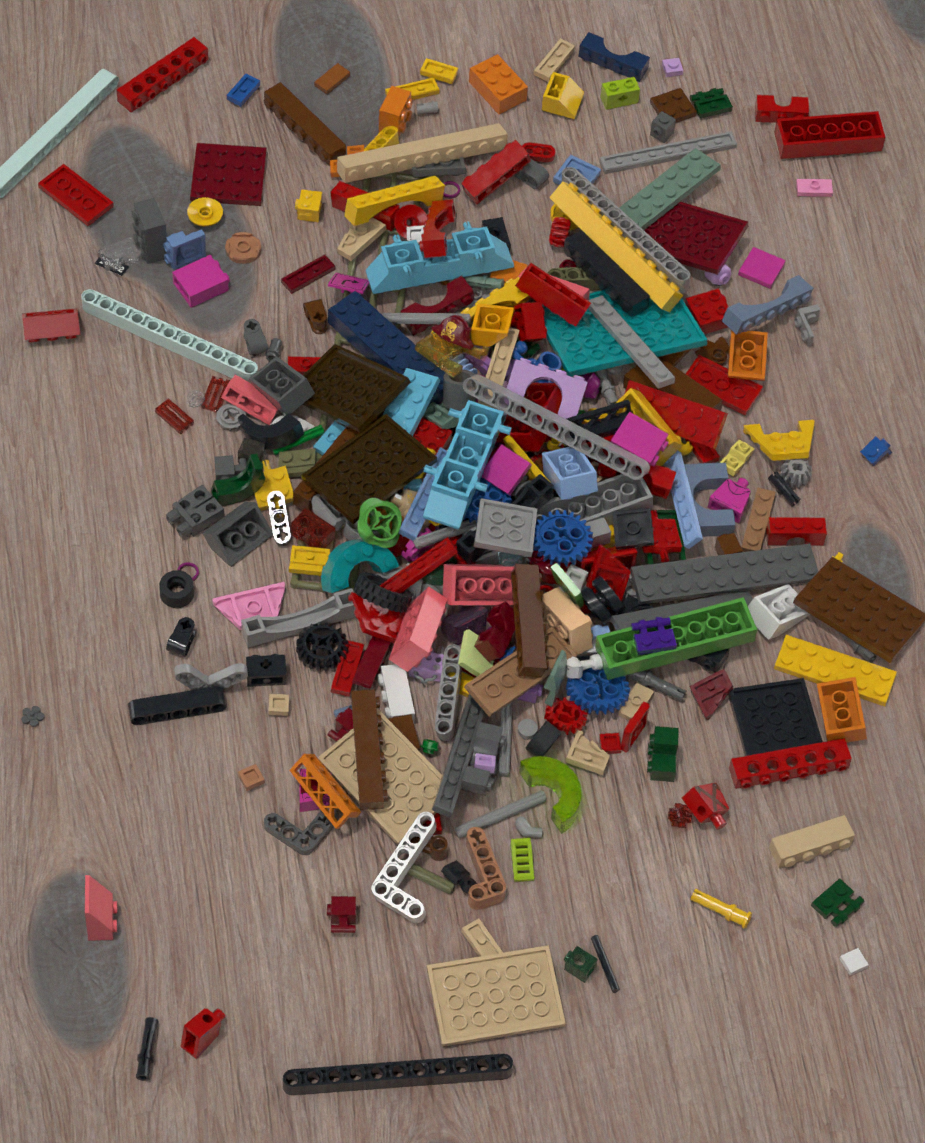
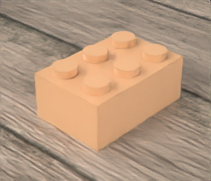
[541,587,593,655]

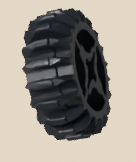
[296,622,349,672]

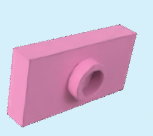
[796,179,833,197]

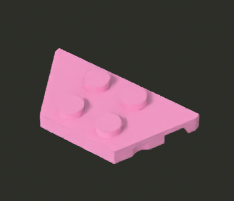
[212,582,285,630]

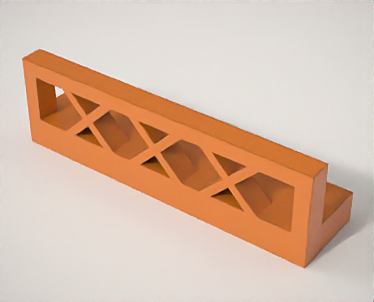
[289,754,361,829]

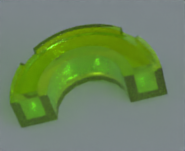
[519,756,582,834]

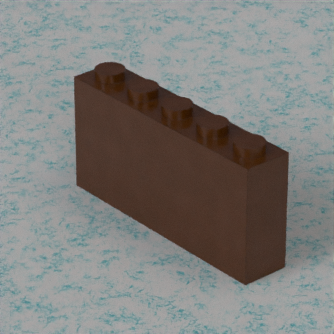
[623,356,722,411]

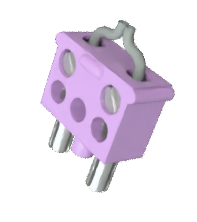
[408,646,444,684]

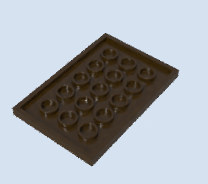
[302,344,411,433]
[301,414,437,524]

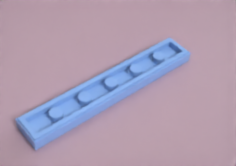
[664,451,703,549]

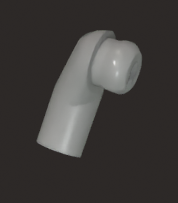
[515,816,542,838]

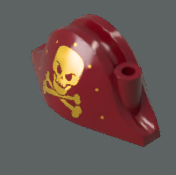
[431,315,474,350]

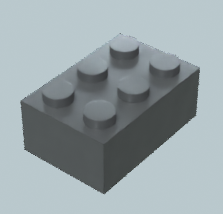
[132,198,167,264]
[249,356,315,415]

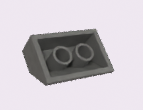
[202,501,273,566]

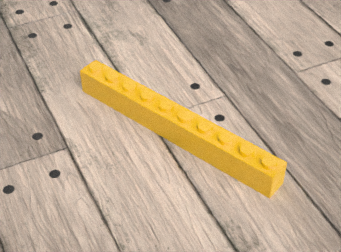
[549,181,683,312]

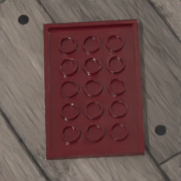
[644,202,749,275]

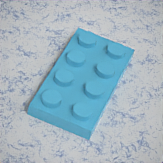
[382,368,440,436]

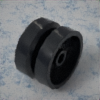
[580,575,626,625]

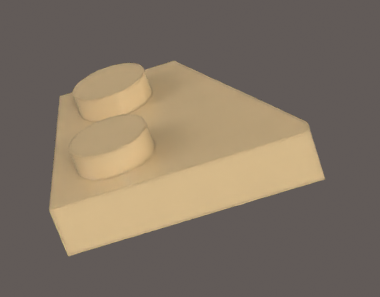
[565,730,610,775]

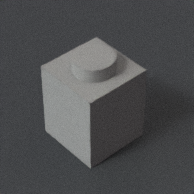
[586,517,611,548]

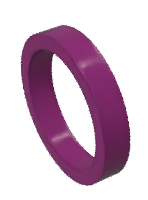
[443,181,460,199]
[177,562,199,581]

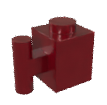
[327,707,353,742]
[327,896,356,933]

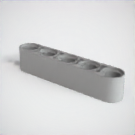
[435,644,463,741]

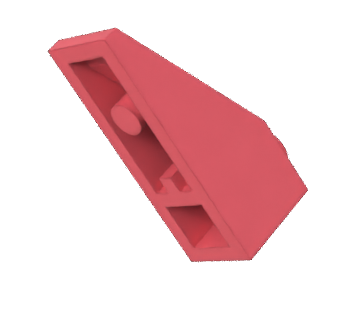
[221,374,278,425]

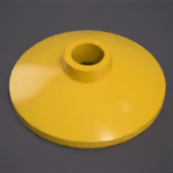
[187,197,223,227]

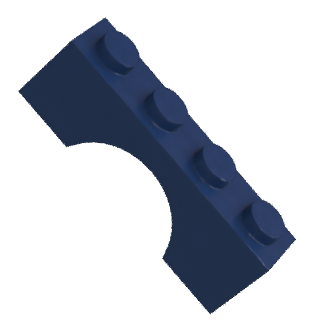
[578,32,650,82]

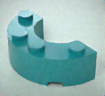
[321,539,399,593]

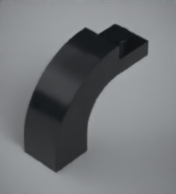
[237,413,305,450]

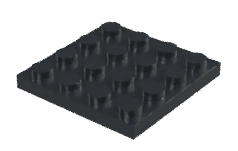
[728,678,823,756]

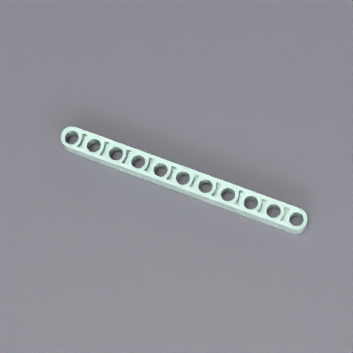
[0,69,119,198]
[81,289,258,382]

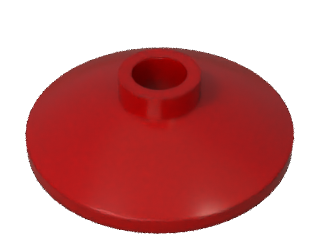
[394,204,427,239]

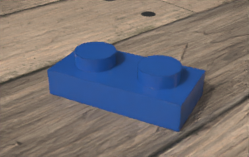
[227,74,260,107]

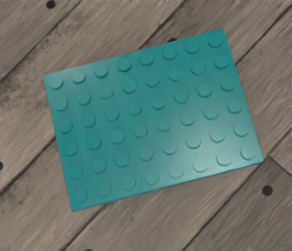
[542,290,707,377]

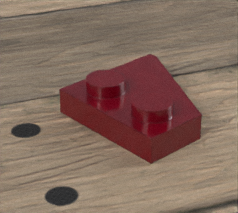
[689,669,734,720]

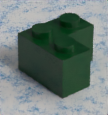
[647,726,679,782]

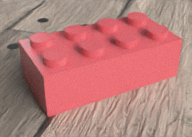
[443,564,515,605]
[389,587,447,672]

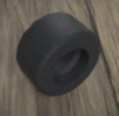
[159,570,194,608]
[526,721,562,760]

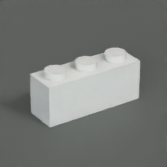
[378,664,415,723]

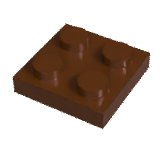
[650,88,697,123]

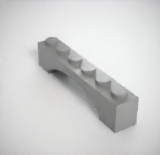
[241,588,356,648]

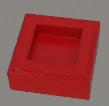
[599,733,621,754]

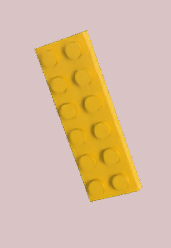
[774,635,897,707]

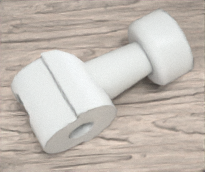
[566,654,603,679]

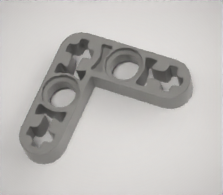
[174,663,248,690]

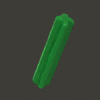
[272,425,325,455]

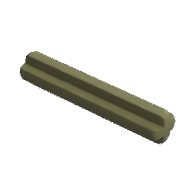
[402,859,454,894]

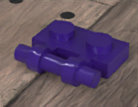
[631,617,677,655]

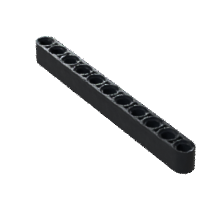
[283,1054,513,1095]

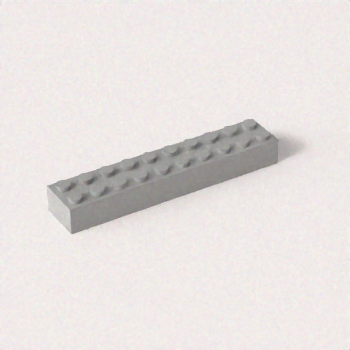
[462,468,653,565]

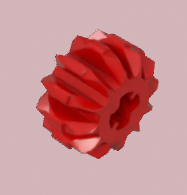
[549,217,571,248]

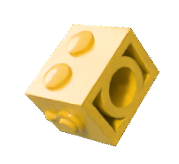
[295,189,322,222]

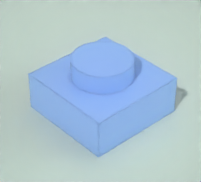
[591,625,610,640]

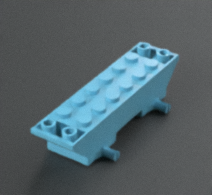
[366,221,514,294]
[423,400,512,530]

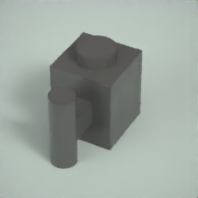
[214,455,247,480]

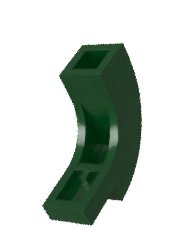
[210,454,266,506]

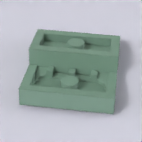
[423,402,459,429]
[544,650,567,706]

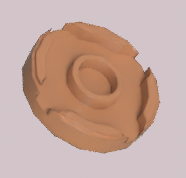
[225,232,261,264]

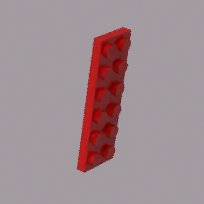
[625,380,728,449]

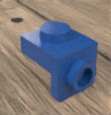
[860,436,892,465]

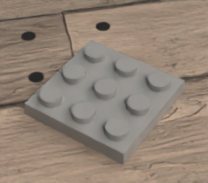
[474,498,537,557]

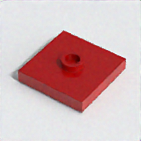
[621,701,650,753]

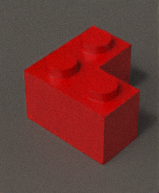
[510,302,547,342]

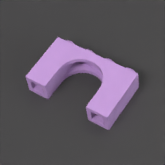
[504,358,587,419]

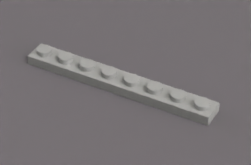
[588,296,675,389]

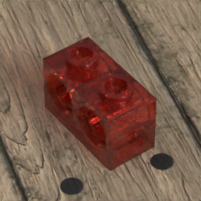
[291,508,335,549]

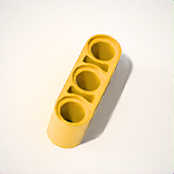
[364,126,399,151]

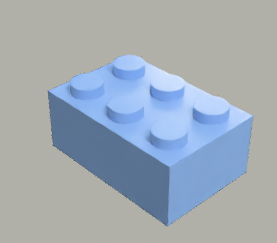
[542,447,598,500]

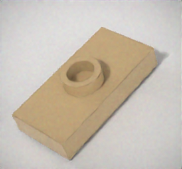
[619,683,654,720]

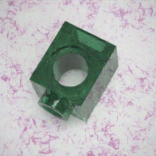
[564,946,598,983]

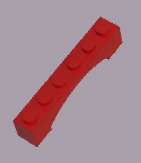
[420,199,456,258]

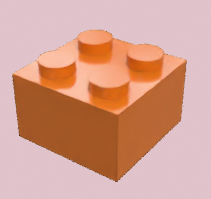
[378,86,413,136]

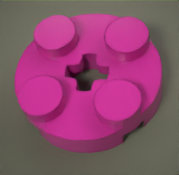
[402,528,435,562]

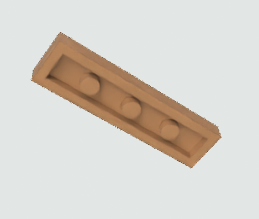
[741,487,776,552]

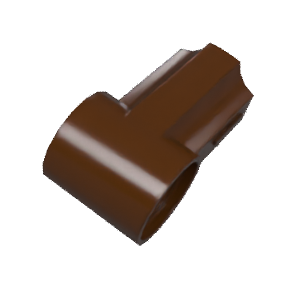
[410,835,448,861]

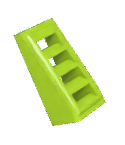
[510,838,534,882]

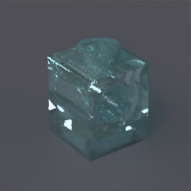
[497,551,522,566]

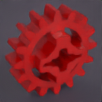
[544,697,588,735]

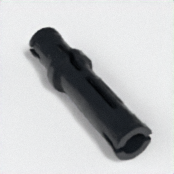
[136,1017,159,1081]

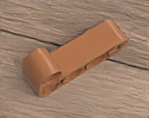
[466,827,506,910]

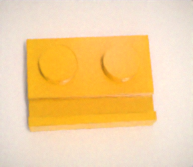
[289,545,330,576]

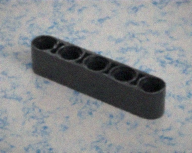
[128,686,227,725]

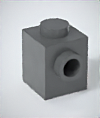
[650,111,676,143]

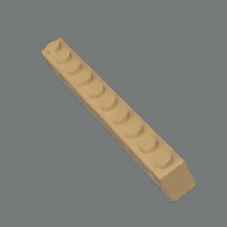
[337,123,508,183]

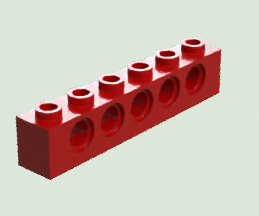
[116,37,208,113]
[729,738,852,789]

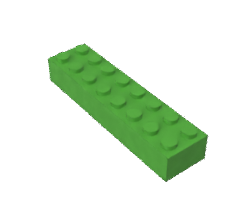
[595,597,757,680]

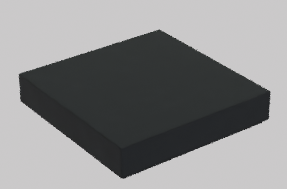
[612,508,654,549]

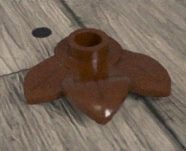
[695,337,729,365]

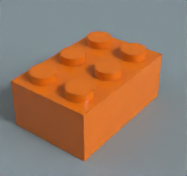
[469,54,528,115]
[817,677,867,742]

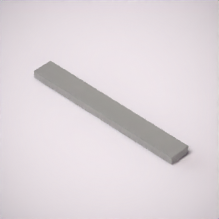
[599,131,737,174]

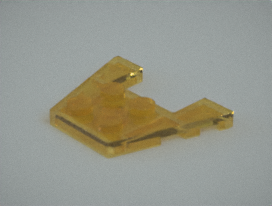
[415,332,489,378]

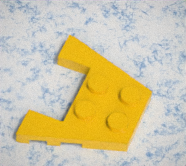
[743,420,815,461]

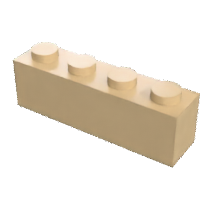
[769,815,855,868]

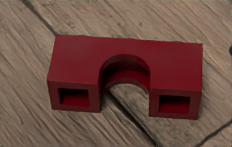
[474,601,515,662]

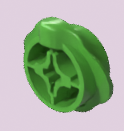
[357,498,402,548]

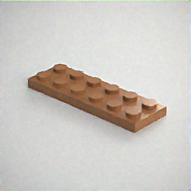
[464,627,577,717]

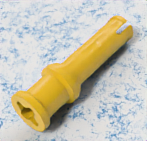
[690,888,752,929]

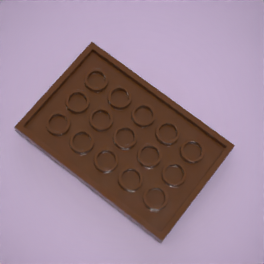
[793,557,925,664]

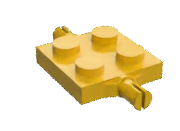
[254,460,293,518]

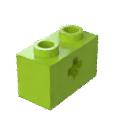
[600,77,640,110]

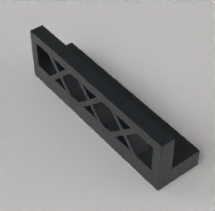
[558,400,631,448]

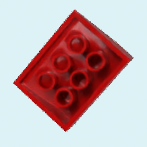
[496,383,562,451]

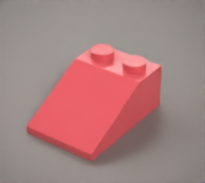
[85,875,117,941]

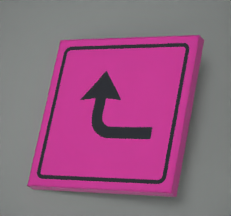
[328,273,369,294]

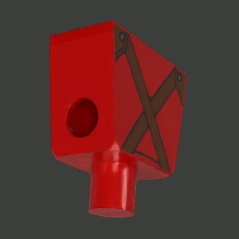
[681,783,729,830]

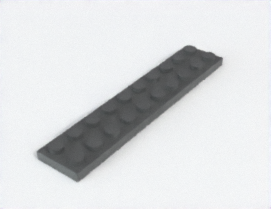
[630,544,818,605]

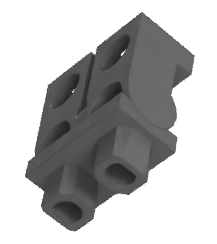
[166,484,225,538]

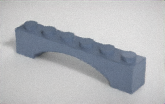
[722,275,814,335]

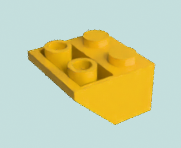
[541,72,584,119]

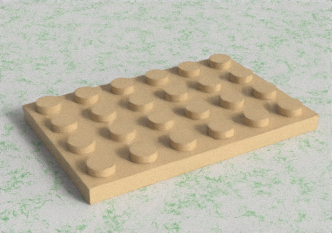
[318,708,442,845]
[426,945,566,1047]

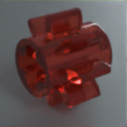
[668,803,693,828]

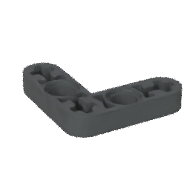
[264,808,338,855]

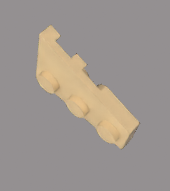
[337,217,386,261]

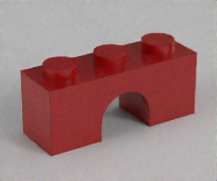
[755,95,809,123]
[766,517,827,546]

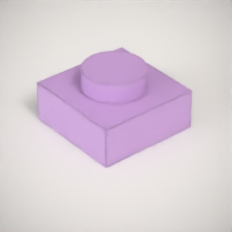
[662,58,683,77]
[474,753,496,773]

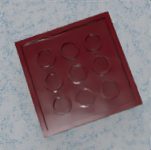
[190,143,267,206]

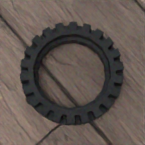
[353,572,413,613]

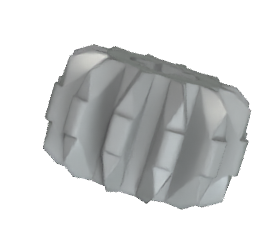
[780,459,812,488]

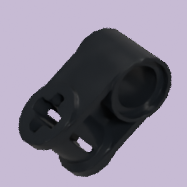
[166,617,196,657]

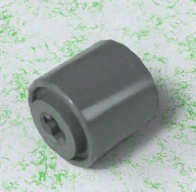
[443,369,477,411]

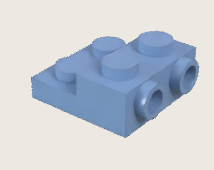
[163,230,206,270]

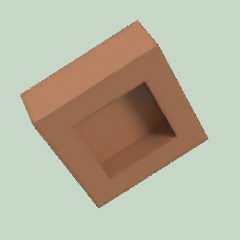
[238,764,265,791]

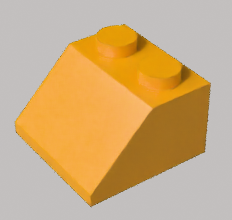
[471,303,514,347]

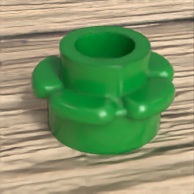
[420,739,439,754]

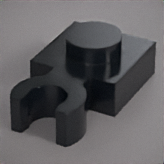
[441,860,478,894]

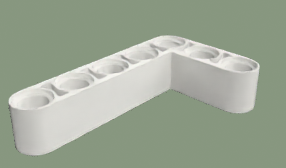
[372,812,437,923]

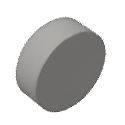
[518,719,538,739]

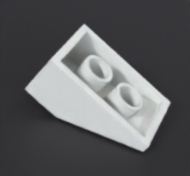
[748,584,810,640]

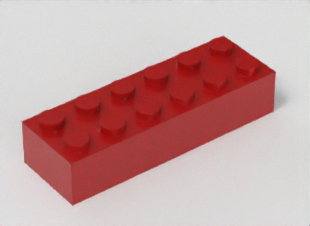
[774,111,886,159]

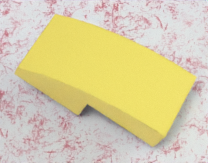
[720,440,755,477]

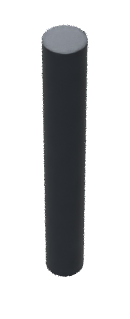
[591,935,620,993]

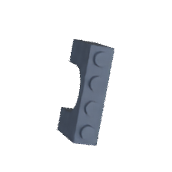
[684,463,735,537]

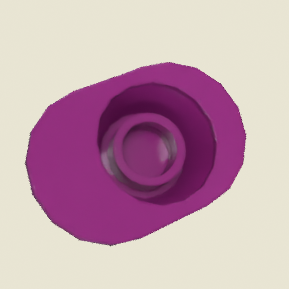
[580,372,601,399]

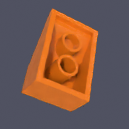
[728,330,768,381]

